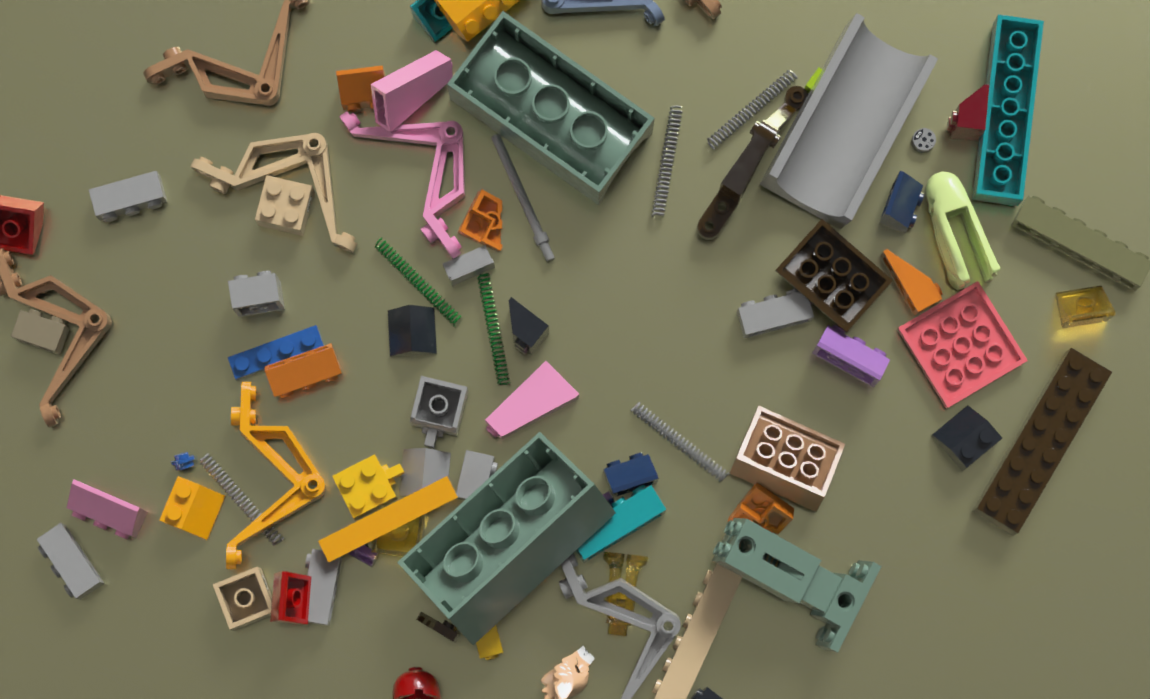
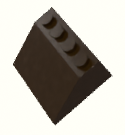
[775,219,893,333]

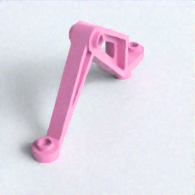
[339,111,465,259]

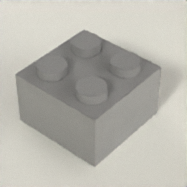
[228,271,285,317]

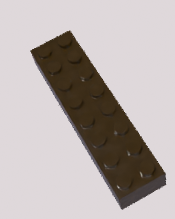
[972,348,1112,536]

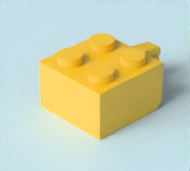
[332,454,405,521]

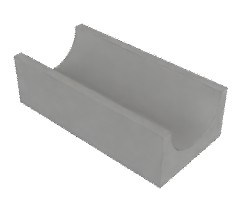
[760,13,938,229]

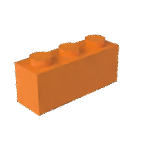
[265,343,342,398]

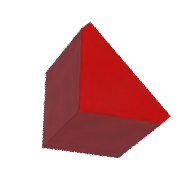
[270,571,312,625]

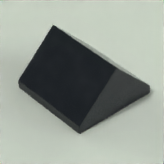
[388,305,437,357]

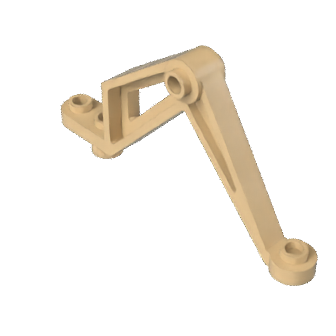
[190,133,357,253]

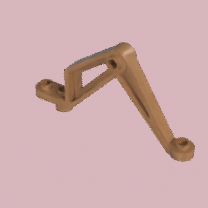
[143,0,309,106]
[0,248,112,428]

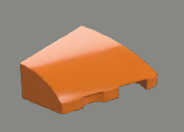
[458,189,502,251]
[728,483,795,534]

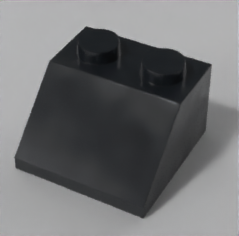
[508,297,549,355]
[932,405,1002,471]

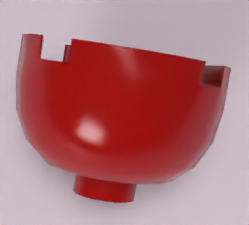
[392,667,441,699]

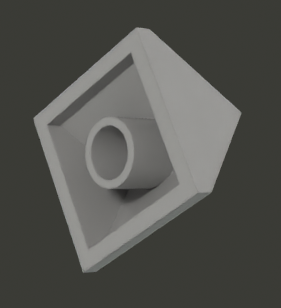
[399,448,451,497]

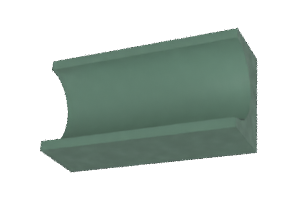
[447,11,655,205]
[397,432,616,645]

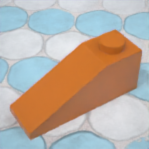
[880,249,943,316]

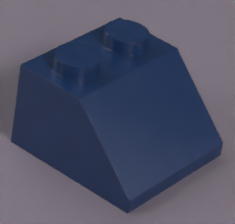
[879,171,925,233]
[603,452,659,498]

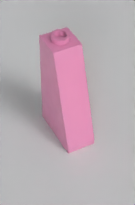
[371,50,453,132]
[485,361,579,440]

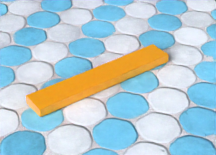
[318,476,458,563]

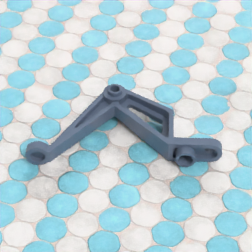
[541,0,665,26]

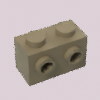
[11,309,70,355]

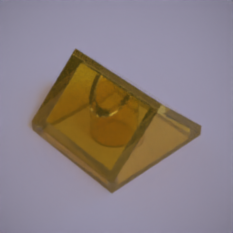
[1056,285,1115,328]
[371,505,426,557]

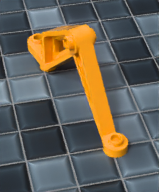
[226,382,325,569]

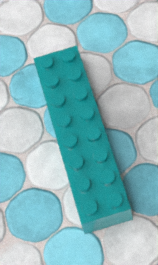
[972,14,1044,206]

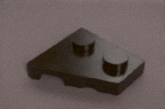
[416,612,460,643]

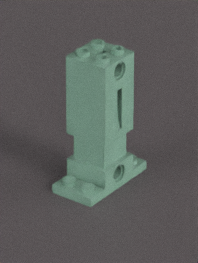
[712,518,882,653]

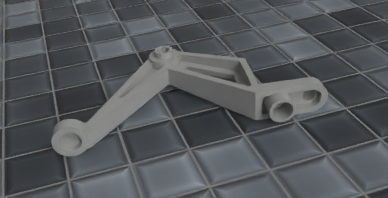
[559,553,681,699]

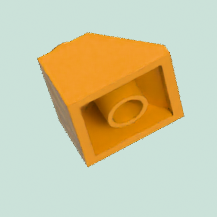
[159,476,226,540]

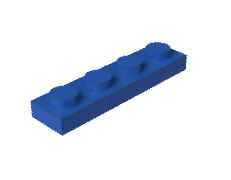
[227,325,324,381]

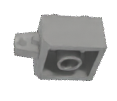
[410,376,468,448]

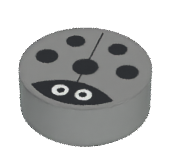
[912,128,936,153]

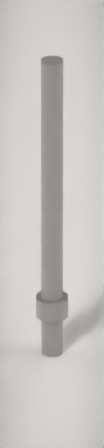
[491,134,555,262]

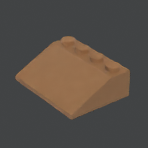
[730,406,845,512]

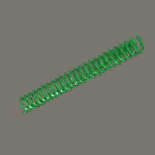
[375,237,461,327]
[477,273,511,385]

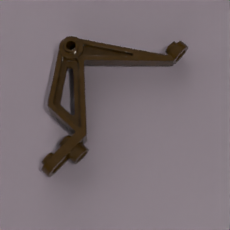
[697,86,808,240]

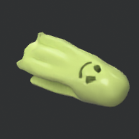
[925,172,1000,291]

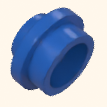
[171,452,195,471]

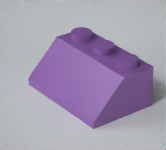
[812,325,890,387]

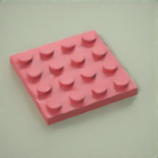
[897,281,1028,409]

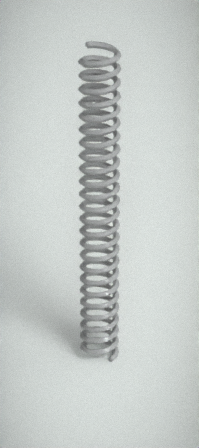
[707,70,798,150]
[651,105,683,217]
[631,402,730,482]
[200,453,284,545]

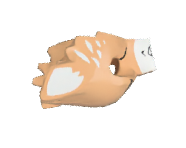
[541,646,595,699]

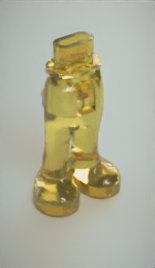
[603,552,648,636]

